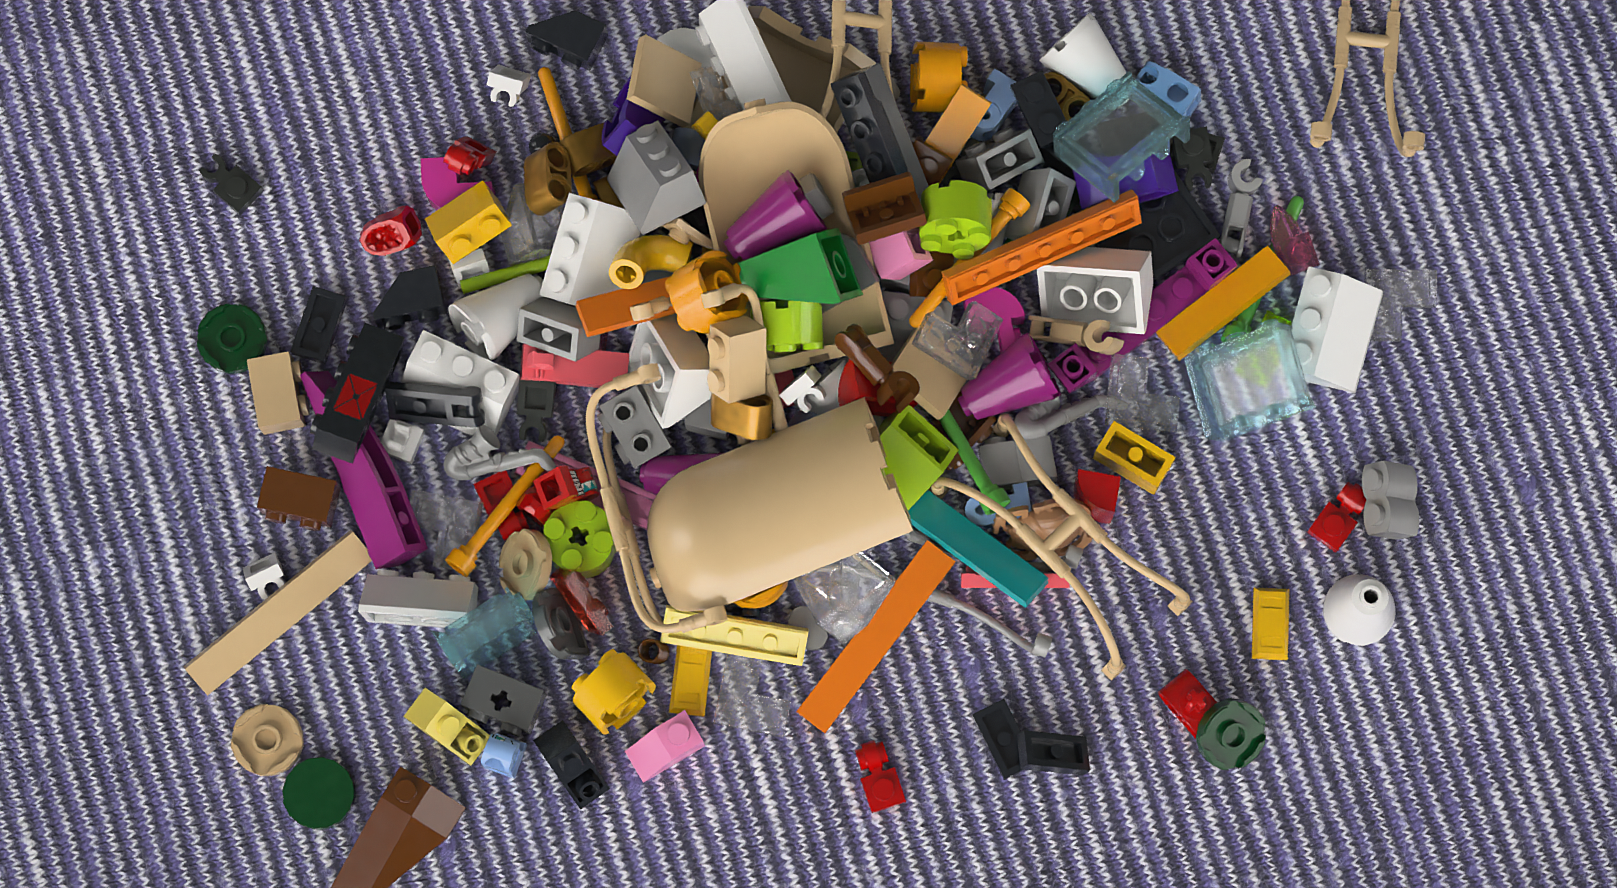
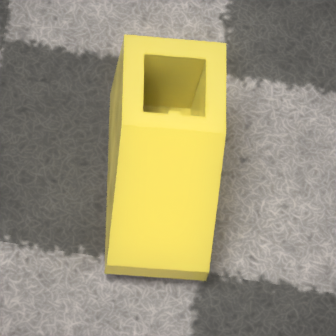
[403,688,490,766]

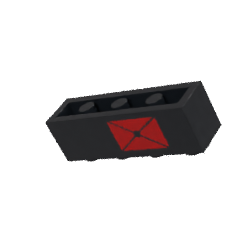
[310,323,405,464]

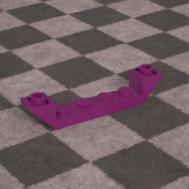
[1047,238,1238,393]

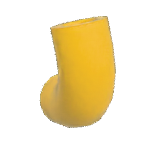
[609,235,694,289]

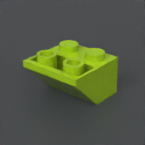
[878,405,959,510]

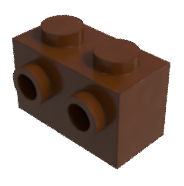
[257,466,341,531]

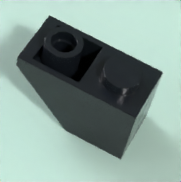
[525,10,608,71]
[372,265,447,330]
[533,720,610,809]

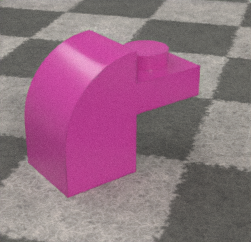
[421,157,495,211]
[963,287,1025,354]

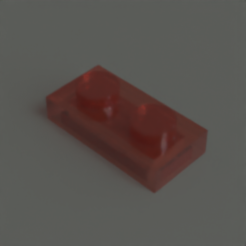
[550,568,613,636]

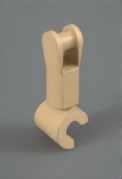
[1028,315,1124,355]

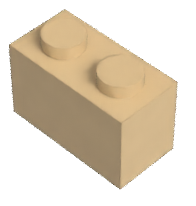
[707,315,766,404]
[247,351,310,435]

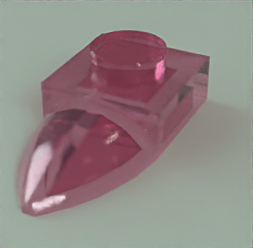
[1270,205,1320,276]

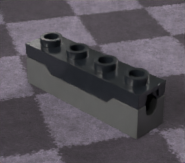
[830,63,928,200]

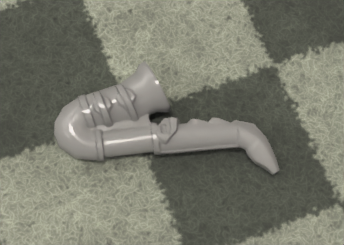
[1014,395,1126,439]
[443,424,557,481]

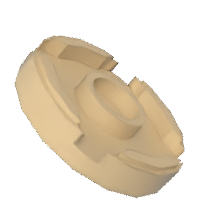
[499,529,552,601]
[231,704,304,776]

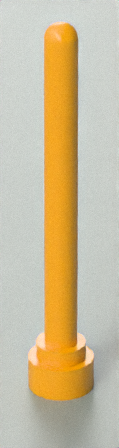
[538,67,602,202]
[909,188,1031,328]
[445,435,565,577]

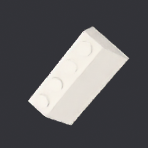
[695,0,792,112]

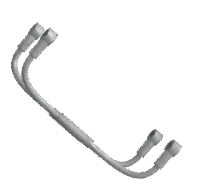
[814,527,1084,658]

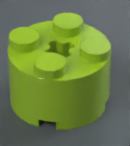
[919,180,992,260]
[750,299,824,352]
[543,501,616,578]

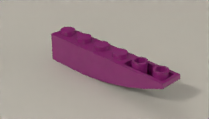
[300,371,428,569]

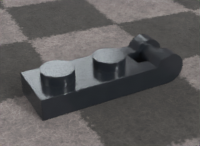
[385,382,485,428]

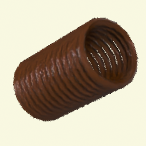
[638,638,669,664]

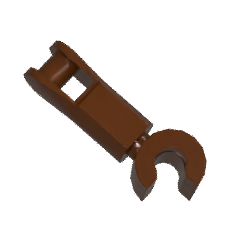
[835,324,920,413]

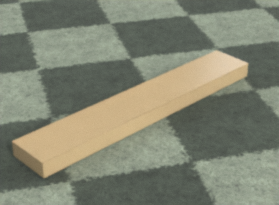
[183,530,372,696]

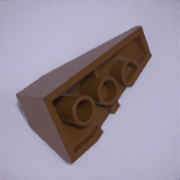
[331,766,466,888]

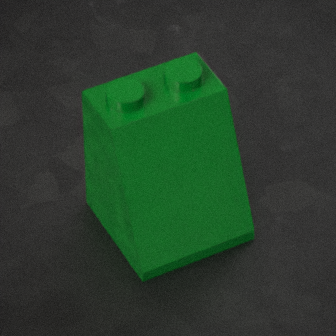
[739,228,863,304]

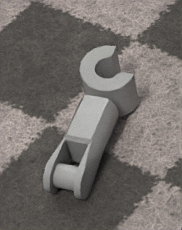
[1219,159,1263,258]

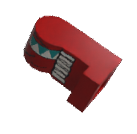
[533,465,600,510]

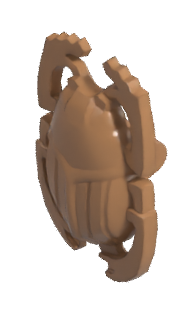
[992,498,1093,561]

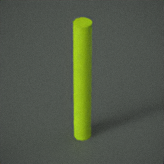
[460,255,551,294]

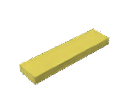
[660,605,809,666]

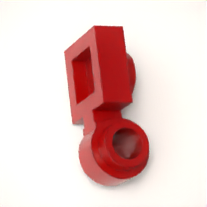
[443,136,497,175]
[473,471,530,541]
[1307,481,1366,552]
[855,740,906,814]

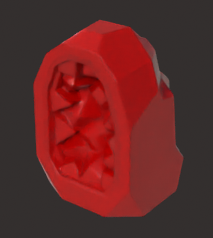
[359,205,422,256]
[516,485,557,528]

